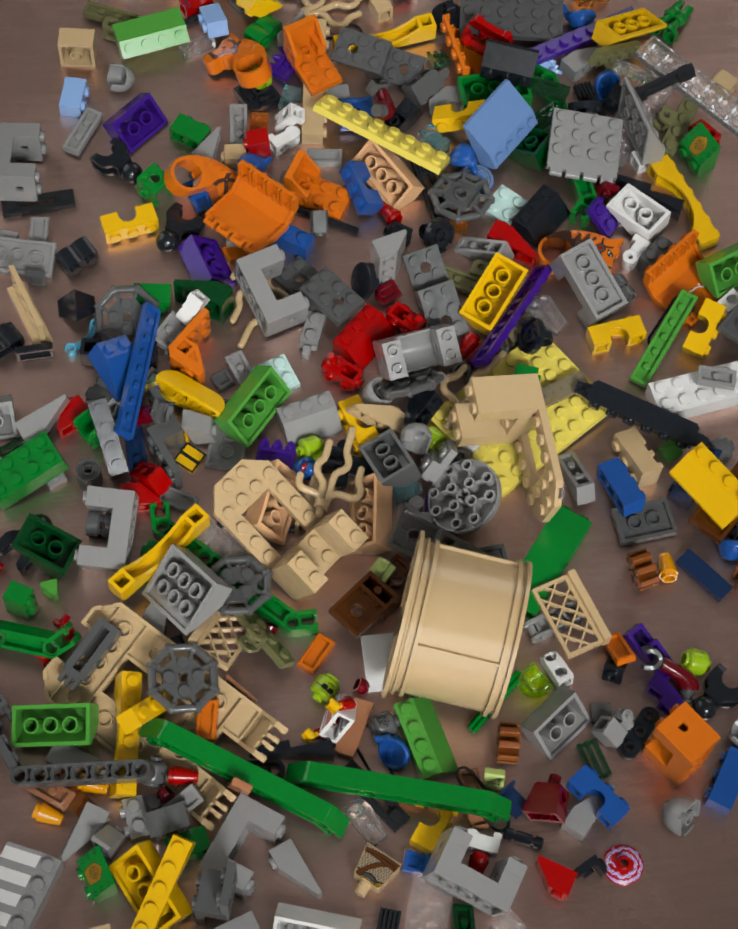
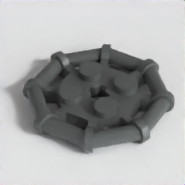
[428,169,495,224]
[94,284,160,345]
[376,368,446,401]
[210,554,273,617]
[146,642,220,715]

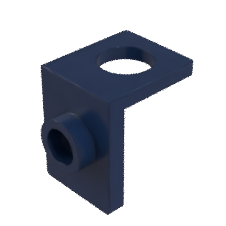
[499,780,526,820]

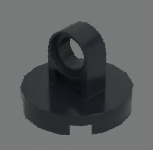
[432,0,460,30]
[419,217,454,254]
[517,317,553,355]

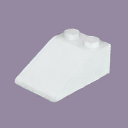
[606,183,671,242]

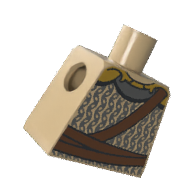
[353,843,402,898]

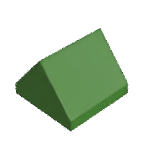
[656,440,683,463]
[40,578,59,602]

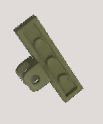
[82,1,141,42]
[588,40,642,72]
[652,96,699,159]
[444,259,489,295]
[234,605,296,669]

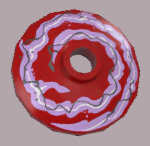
[603,844,643,886]

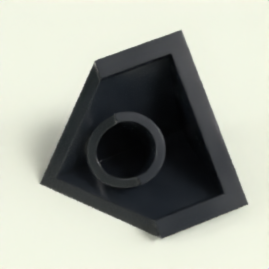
[57,289,95,321]

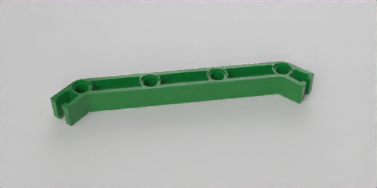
[531,65,597,230]
[149,501,319,637]
[0,620,82,658]
[138,718,350,838]
[285,761,512,823]

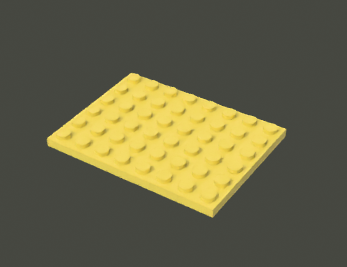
[430,343,607,498]

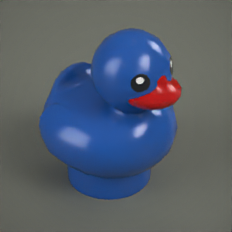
[294,457,315,480]

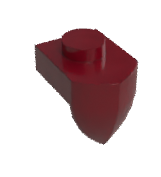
[594,178,620,198]
[375,279,403,306]

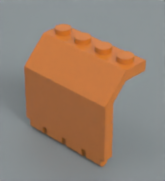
[440,14,487,76]
[203,159,299,254]
[643,229,724,329]

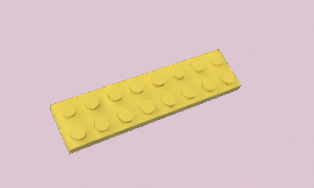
[312,94,450,175]

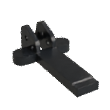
[322,439,374,490]

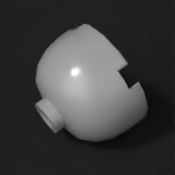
[662,794,701,837]

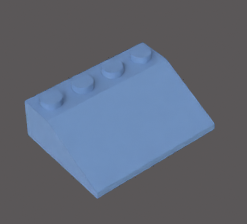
[463,79,538,169]

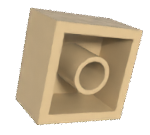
[57,27,98,68]

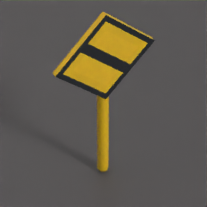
[174,411,207,474]

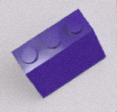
[102,93,168,154]
[178,234,237,286]

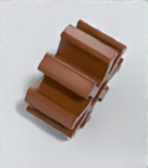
[626,548,660,591]
[496,721,521,764]

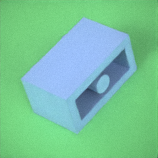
[197,3,229,39]
[59,76,90,118]

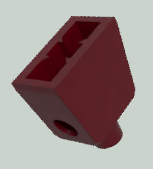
[522,774,569,824]

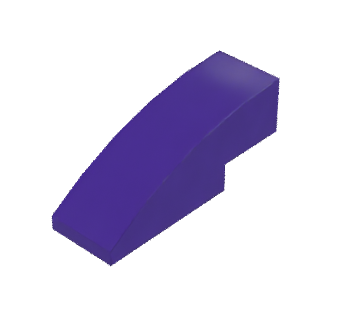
[622,623,673,681]
[645,672,684,717]

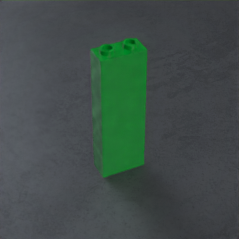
[523,505,592,620]

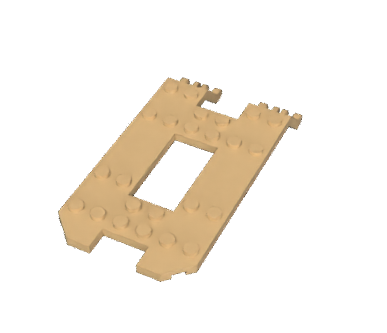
[43,602,289,831]

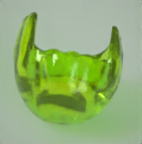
[518,662,553,698]

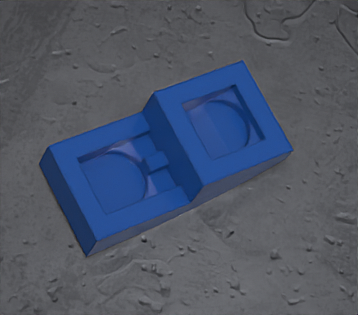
[182,179,213,214]
[400,849,432,876]

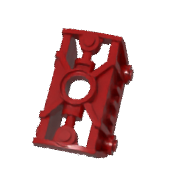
[459,14,514,56]

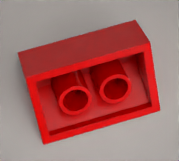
[332,303,396,370]

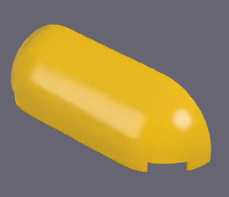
[156,370,225,418]

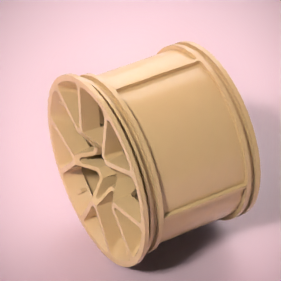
[381,530,532,719]

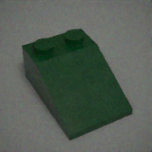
[508,128,550,171]
[173,279,234,324]
[11,513,82,580]

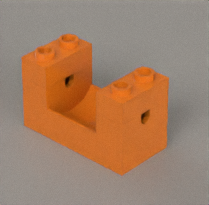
[642,701,721,788]

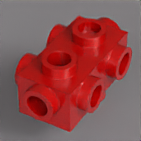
[385,301,427,334]
[321,352,365,391]

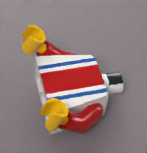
[301,693,357,744]

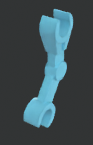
[64,318,97,357]

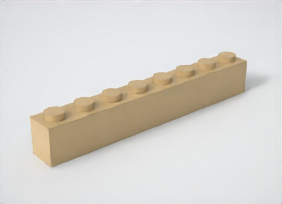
[302,19,330,145]

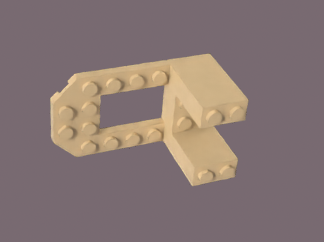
[449,373,563,522]
[212,459,369,600]

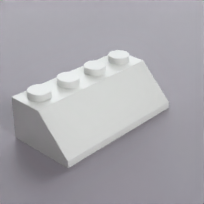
[273,902,362,929]

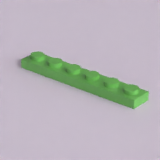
[629,289,698,389]

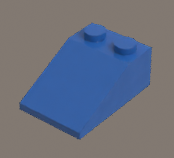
[87,335,146,402]

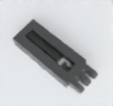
[57,617,123,692]

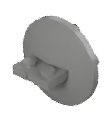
[428,459,502,535]

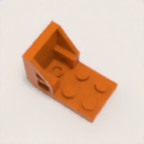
[283,14,342,96]
[284,150,351,221]
[168,307,211,387]

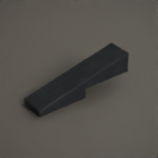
[615,174,685,221]
[249,739,334,761]

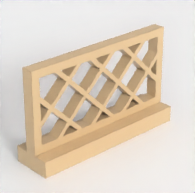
[7,264,53,344]
[531,569,612,660]
[186,602,247,672]

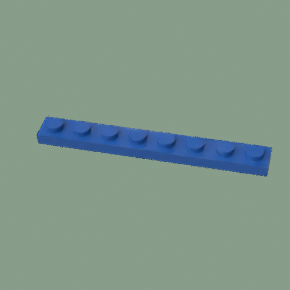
[114,302,161,441]

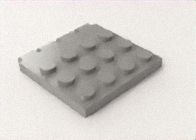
[546,107,624,184]

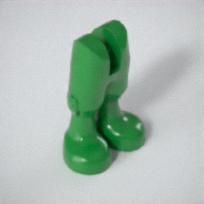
[652,0,694,44]

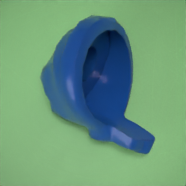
[563,4,596,30]
[593,70,621,108]
[449,143,478,175]
[236,153,273,173]
[715,538,738,561]
[374,733,410,770]

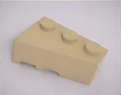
[611,426,663,489]

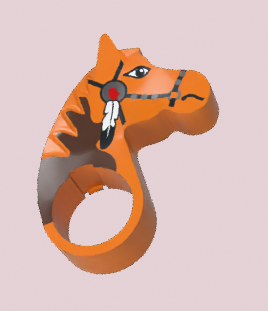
[536,230,624,275]

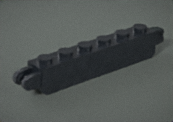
[574,380,710,449]

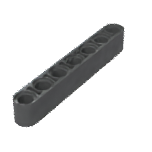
[10,759,155,789]

